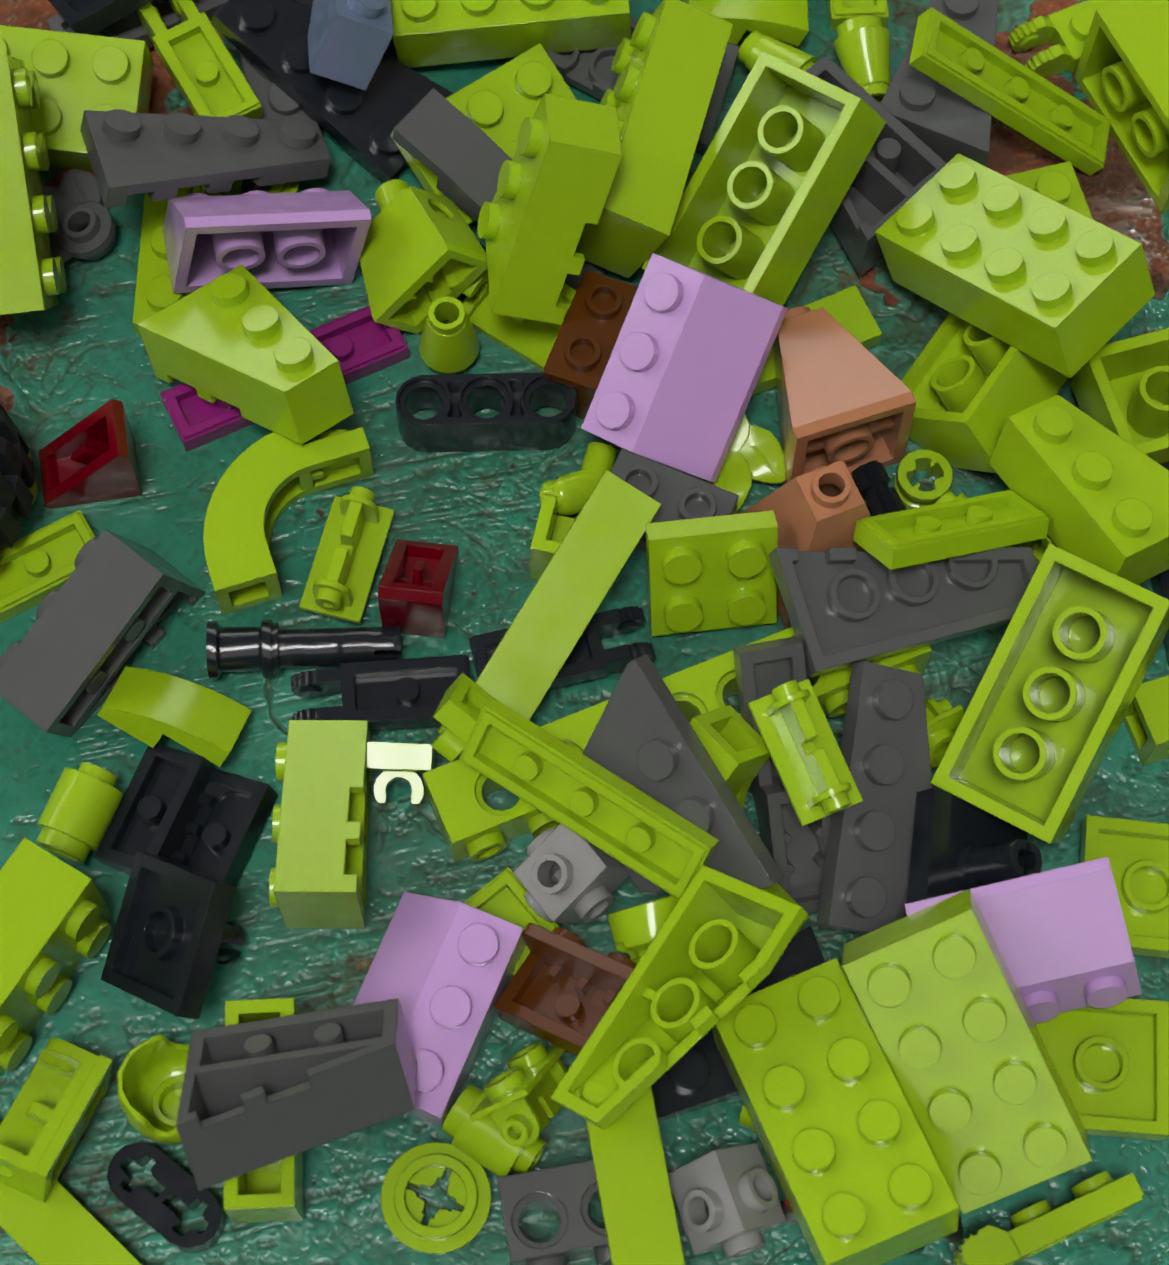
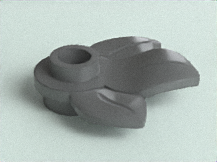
[42,169,116,264]

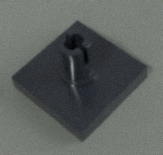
[906,787,1042,916]
[100,851,244,1019]

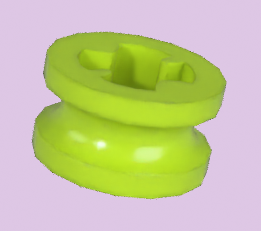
[894,450,953,509]

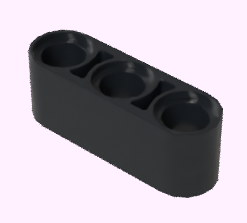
[395,372,576,452]

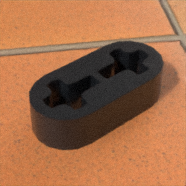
[107,1142,225,1253]

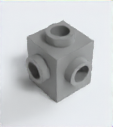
[513,824,629,924]
[668,1143,787,1260]

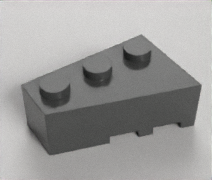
[176,998,417,1191]

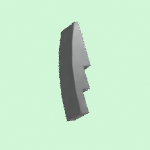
[392,88,608,290]
[733,636,831,914]

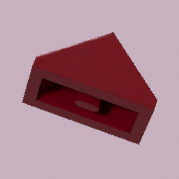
[38,399,142,509]
[378,539,458,639]

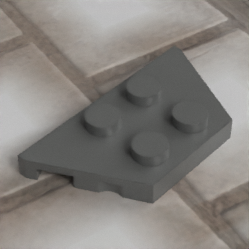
[582,654,784,892]

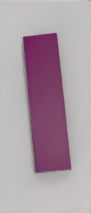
[160,305,410,452]

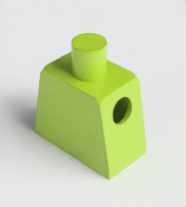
[359,179,487,335]

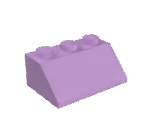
[163,188,372,293]
[581,253,788,482]
[905,857,1142,1023]
[353,892,526,1128]

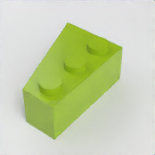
[477,93,622,325]
[136,264,354,445]
[989,394,1169,585]
[269,720,372,929]

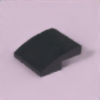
[94,744,278,886]

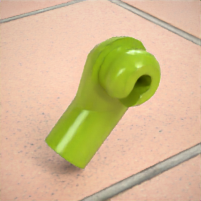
[539,442,617,516]

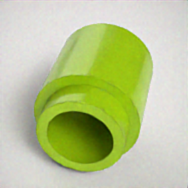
[35,762,124,864]
[441,1084,548,1177]

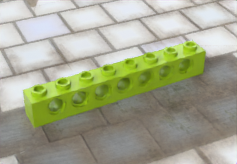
[423,627,932,863]

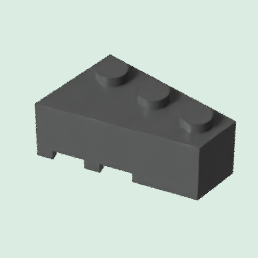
[881,0,998,166]
[806,55,947,277]
[0,529,206,738]

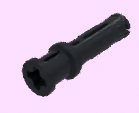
[206,620,401,679]

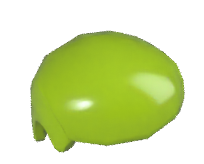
[117,1035,190,1144]

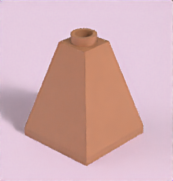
[773,306,916,485]
[740,459,871,628]

